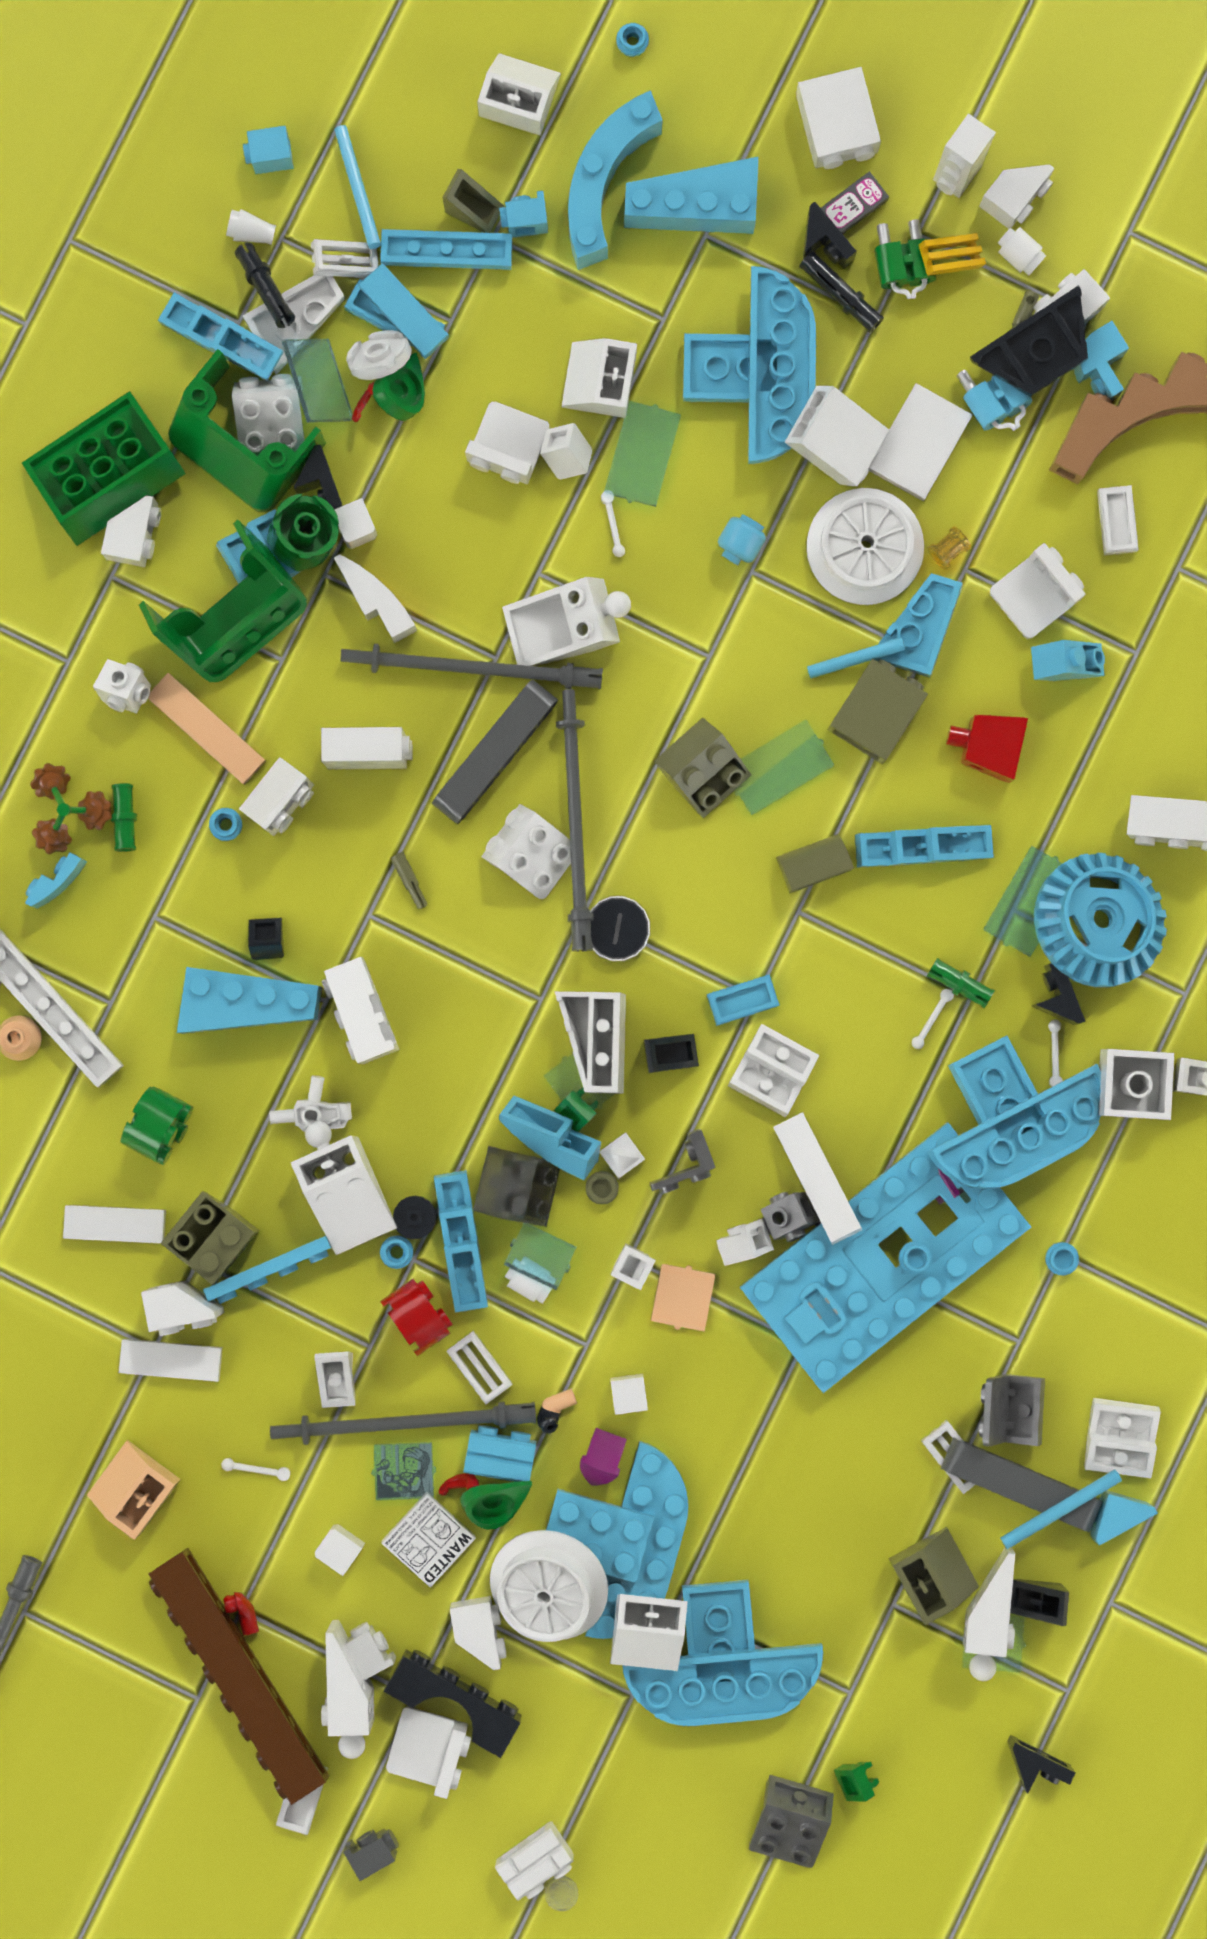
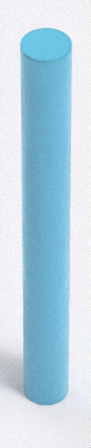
[334,125,381,249]
[1000,1469,1122,1549]

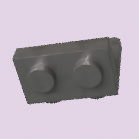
[979,1374,1045,1446]

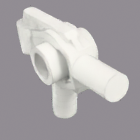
[269,1075,352,1132]

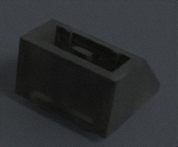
[473,1146,560,1227]

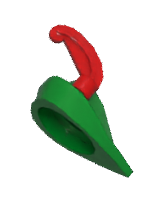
[352,352,425,422]
[439,1473,532,1530]

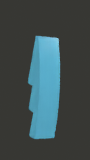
[158,292,284,381]
[855,825,994,867]
[434,1170,488,1312]

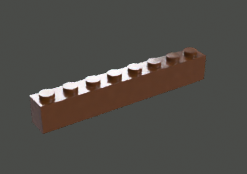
[148,1548,330,1805]

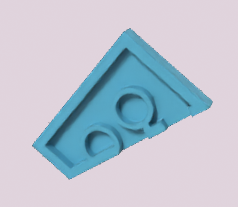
[874,573,963,678]

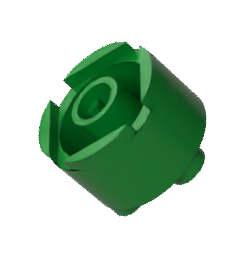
[267,494,339,572]
[120,1086,194,1165]

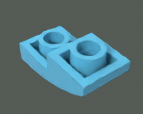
[25,852,87,909]

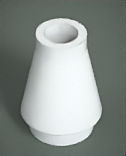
[226,209,276,245]

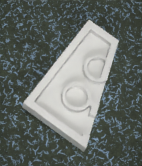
[243,275,345,375]

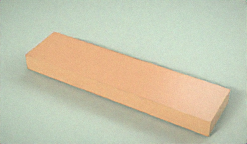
[148,673,266,785]

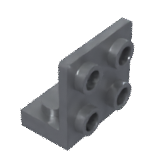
[650,1129,716,1194]
[749,1775,834,1868]

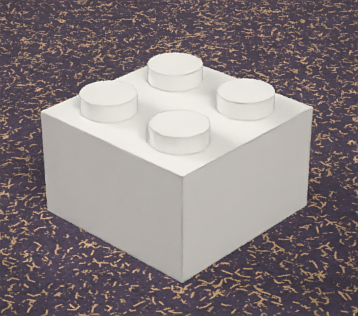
[1099,1049,1174,1120]

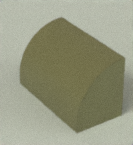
[776,834,854,893]

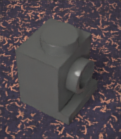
[343,1828,399,1881]

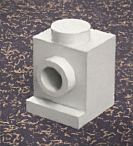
[716,1218,774,1266]
[611,1243,656,1290]
[345,1622,396,1680]

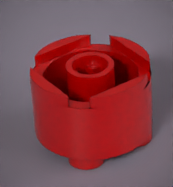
[380,1279,453,1357]

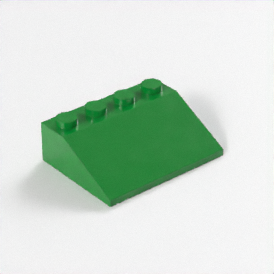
[22,391,186,546]

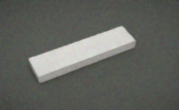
[773,1112,862,1245]

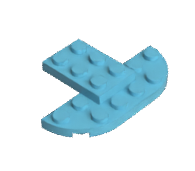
[683,266,816,464]
[927,1036,1101,1189]
[546,1441,688,1639]
[622,1580,823,1726]

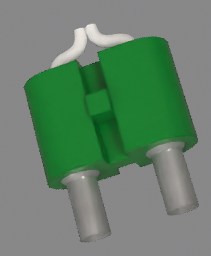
[874,219,936,299]

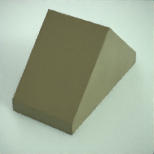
[442,169,504,233]

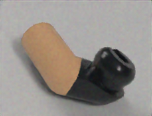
[537,1388,577,1434]

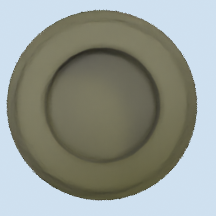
[586,1171,619,1204]

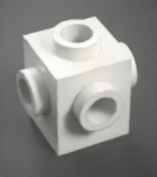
[93,659,151,714]

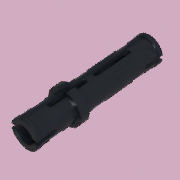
[235,242,295,328]
[799,251,884,333]

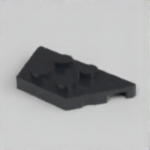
[970,285,1088,397]

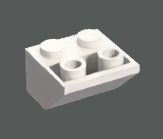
[477,53,561,136]
[561,338,637,418]
[239,757,314,836]
[141,1281,225,1336]
[610,1594,688,1671]

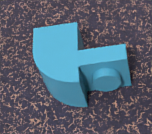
[1074,321,1129,401]

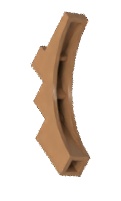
[1049,352,1207,484]

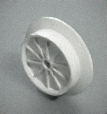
[807,488,924,605]
[490,1530,608,1642]

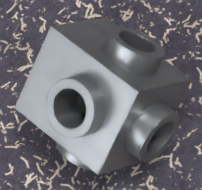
[760,1192,820,1242]

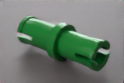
[111,783,137,852]
[927,958,995,1009]

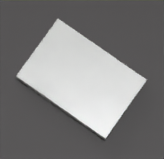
[868,383,972,502]

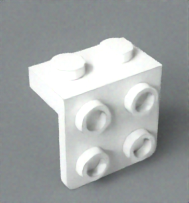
[232,374,305,456]
[465,402,550,485]
[990,543,1086,639]
[481,804,571,899]
[386,1706,471,1799]

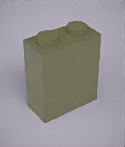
[827,659,928,765]

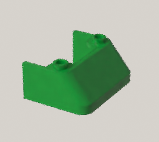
[168,349,326,512]
[139,519,307,682]

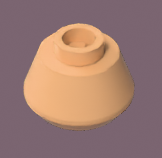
[0,1016,42,1061]

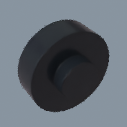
[393,1195,437,1239]

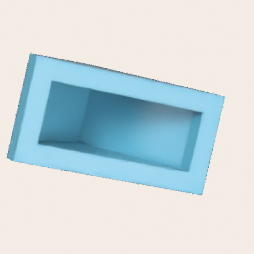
[1090,1490,1158,1546]

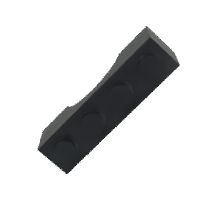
[384,1649,522,1758]

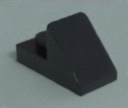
[803,202,857,269]
[294,444,343,510]
[1032,963,1085,1025]
[1007,1735,1076,1794]

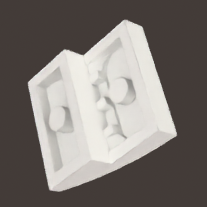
[728,1024,819,1117]
[1084,1398,1161,1478]

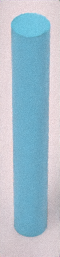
[807,637,906,679]

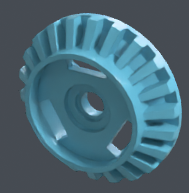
[1034,853,1167,987]

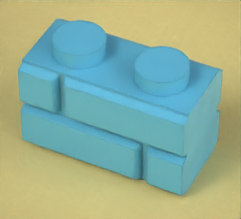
[463,1425,537,1482]

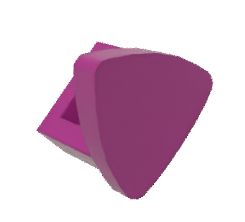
[580,1428,627,1486]

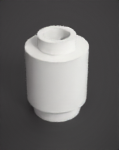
[997,227,1046,276]
[505,1258,556,1304]

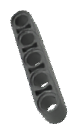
[432,679,558,825]
[941,1437,1103,1532]

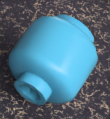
[718,514,766,565]

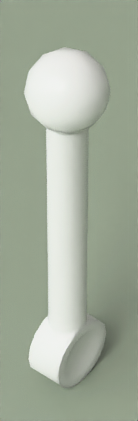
[601,491,625,557]
[912,989,954,1049]
[1048,1019,1063,1087]
[221,1458,291,1481]

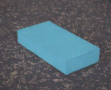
[707,974,780,1026]

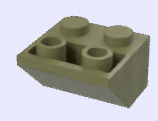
[654,717,752,818]
[161,1191,259,1285]
[888,1527,979,1625]

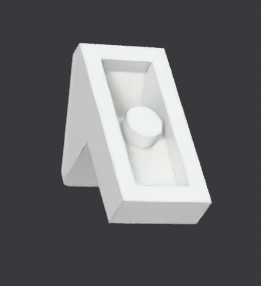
[1173,1058,1207,1096]
[315,1352,356,1408]

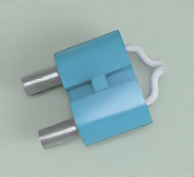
[957,370,1032,431]

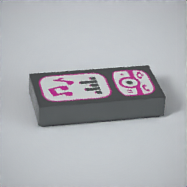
[821,171,889,234]

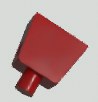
[946,715,1028,783]

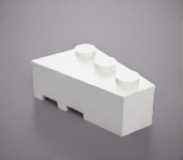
[322,957,400,1064]

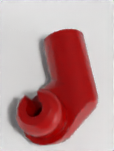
[223,1592,259,1636]

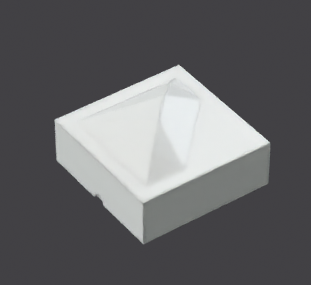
[600,1132,645,1179]

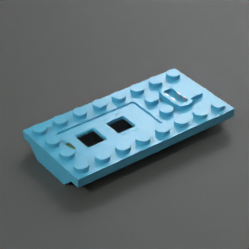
[740,1122,1031,1393]

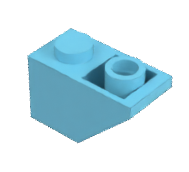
[1031,640,1105,681]

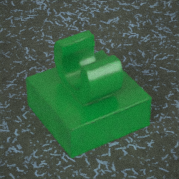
[554,1088,599,1132]
[834,1762,879,1802]

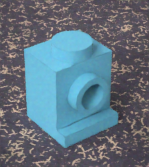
[499,191,548,238]

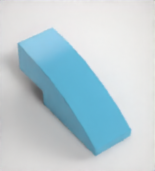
[499,1096,601,1180]

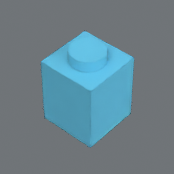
[243,126,294,174]

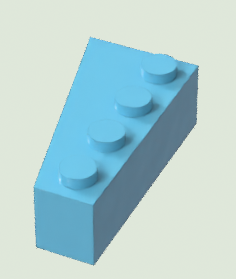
[624,157,759,234]
[177,967,322,1034]

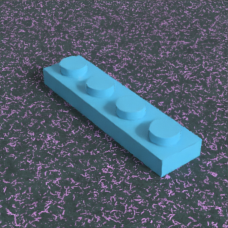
[381,229,512,270]
[203,1236,332,1304]

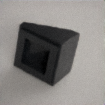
[248,917,284,960]

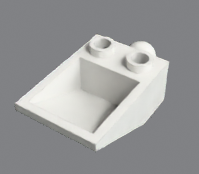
[502,577,631,666]
[290,1121,397,1255]
[963,1547,1015,1681]
[321,1620,375,1759]

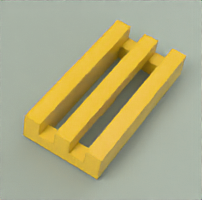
[918,233,986,276]

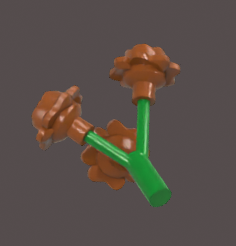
[30,763,112,854]

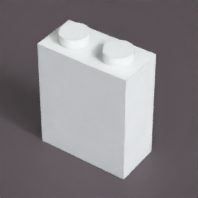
[796,67,881,169]
[785,386,889,486]
[321,727,413,769]

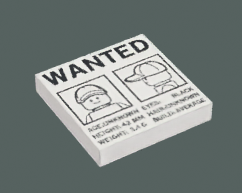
[381,1492,476,1588]

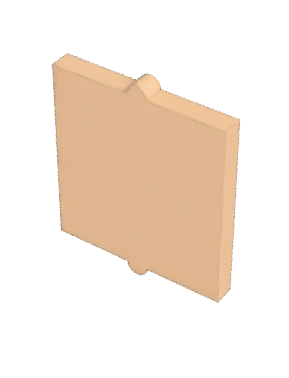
[651,1264,716,1331]

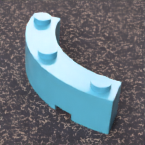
[568,90,663,270]

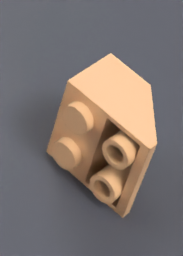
[87,1440,181,1540]

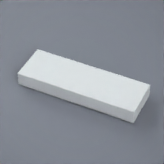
[63,1205,166,1243]
[119,1339,223,1382]

